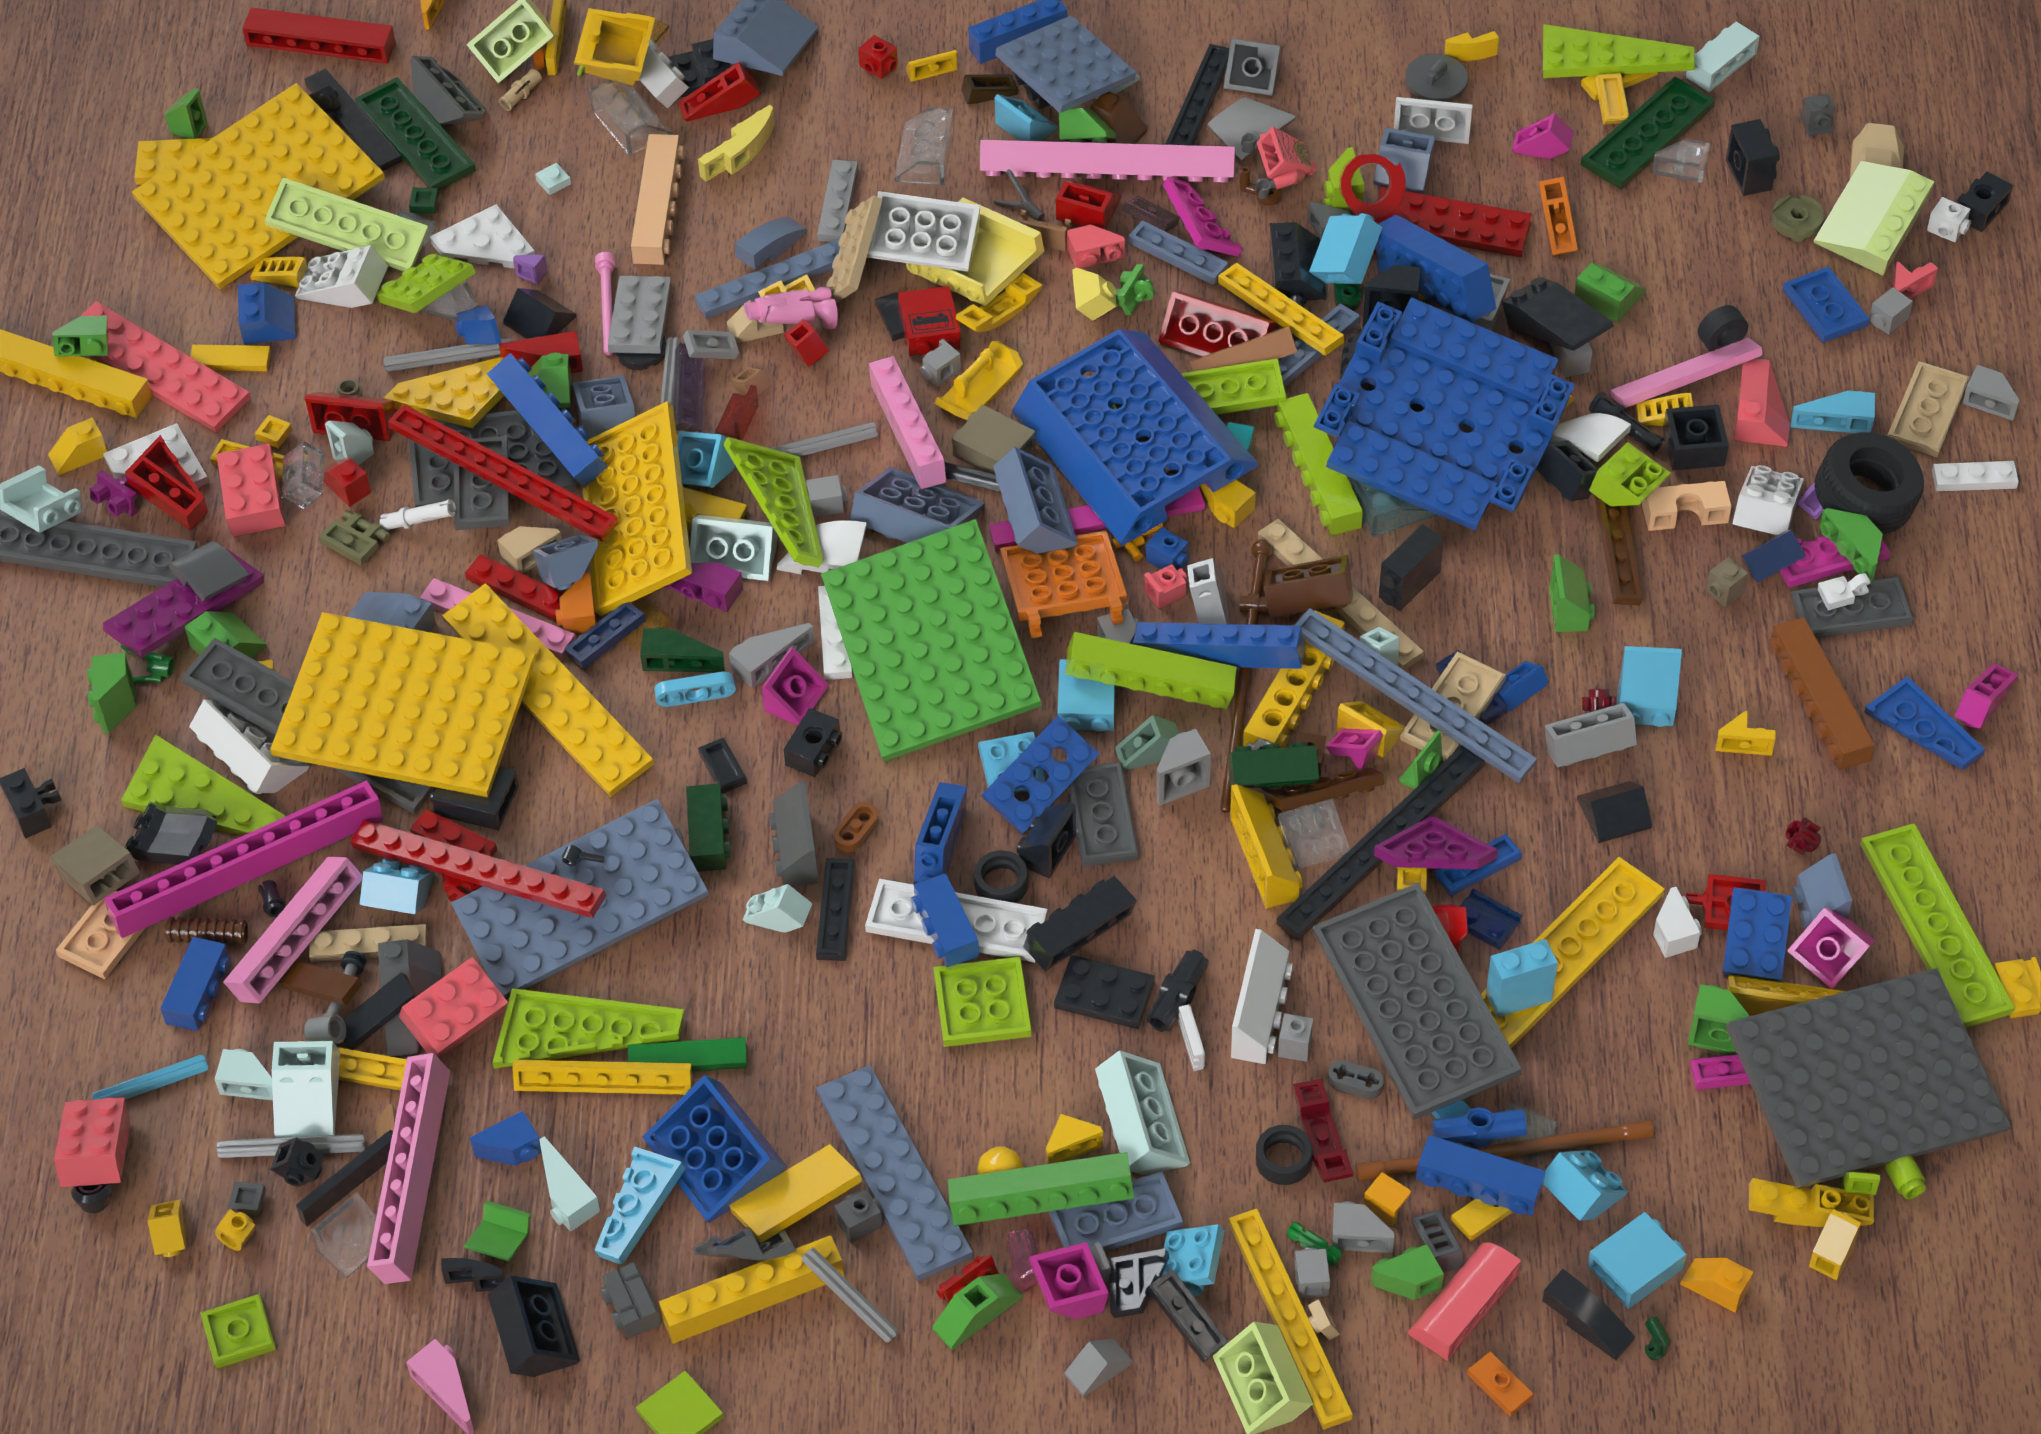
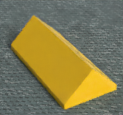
[1727,974,1846,1016]

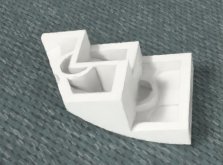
[1550,413,1631,462]
[777,521,866,574]

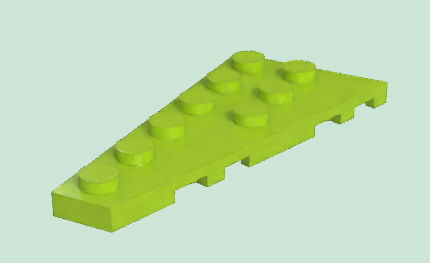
[1543,24,1695,78]
[723,437,823,568]
[121,734,286,836]
[492,988,685,1069]

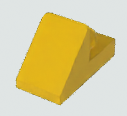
[1715,711,1776,756]

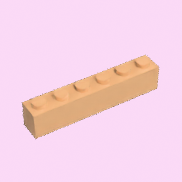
[631,134,684,265]

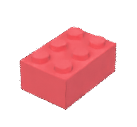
[217,443,286,537]
[399,957,508,1059]
[54,1097,131,1187]

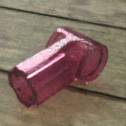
[1007,1229,1038,1293]

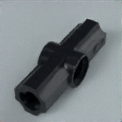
[1147,949,1209,1032]

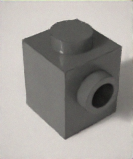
[834,1189,884,1243]

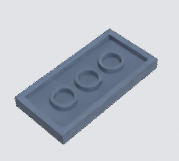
[1048,1171,1183,1252]

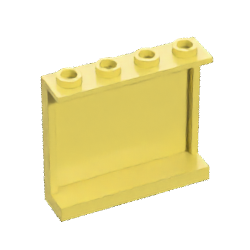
[906,198,1044,306]

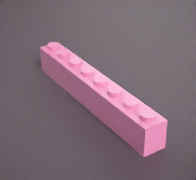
[367,1053,450,1284]

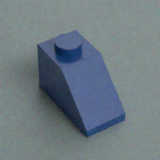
[454,305,502,344]
[469,1110,542,1166]

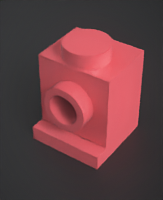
[1144,564,1188,609]

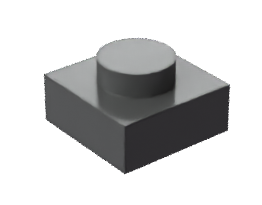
[228,1181,266,1216]

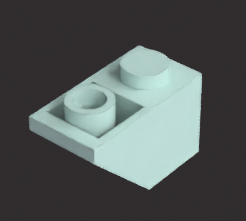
[743,884,813,933]

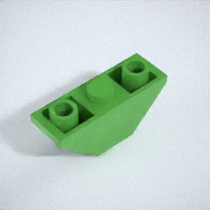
[1819,508,1883,582]
[932,1274,1023,1351]

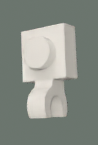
[1817,573,1870,610]

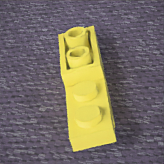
[698,105,775,182]

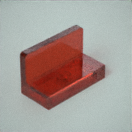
[715,385,759,441]

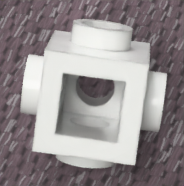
[1927,197,1971,242]

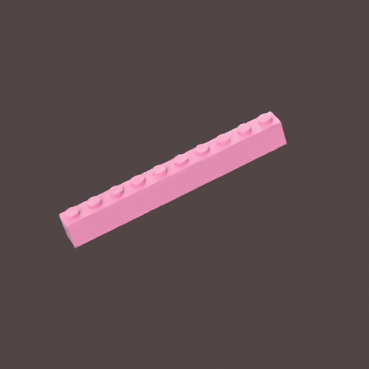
[980,140,1235,182]

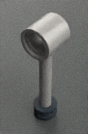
[304,951,367,1044]

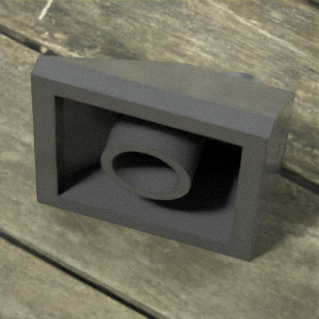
[1224,38,1284,96]

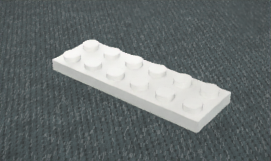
[865,879,1048,963]

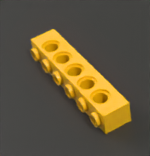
[1243,611,1345,748]

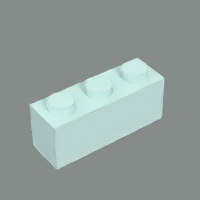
[1686,22,1759,92]

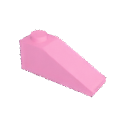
[406,1339,474,1434]

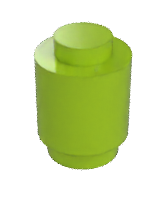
[1885,1156,1926,1199]

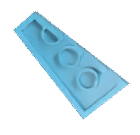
[595,1146,686,1265]

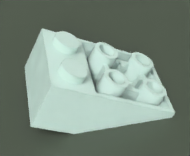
[272,1041,340,1138]

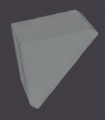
[1064,1339,1133,1397]

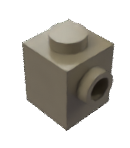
[1706,557,1748,608]

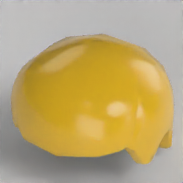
[977,1146,1025,1175]

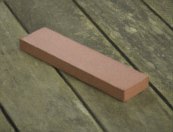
[1189,327,1297,371]

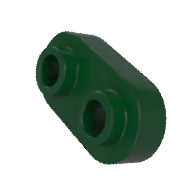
[1332,283,1361,311]

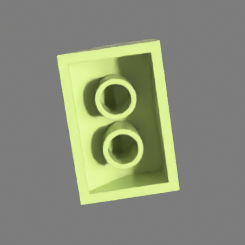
[467,0,555,83]
[1213,1321,1313,1434]

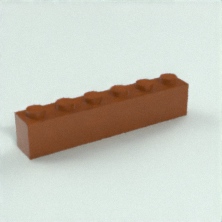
[1769,617,1875,770]

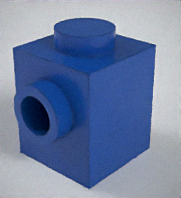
[1146,527,1190,570]

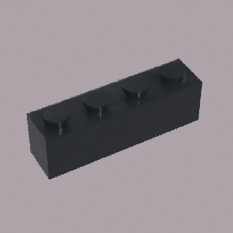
[1023,875,1137,972]

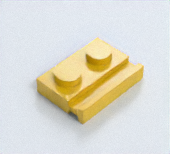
[1993,957,2041,1019]

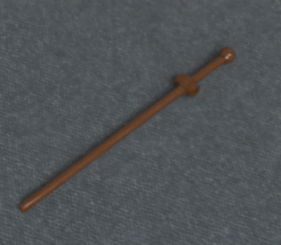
[1220,539,1273,813]

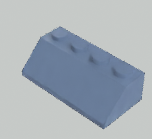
[993,447,1078,554]

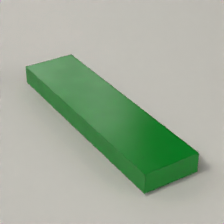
[628,1037,747,1071]

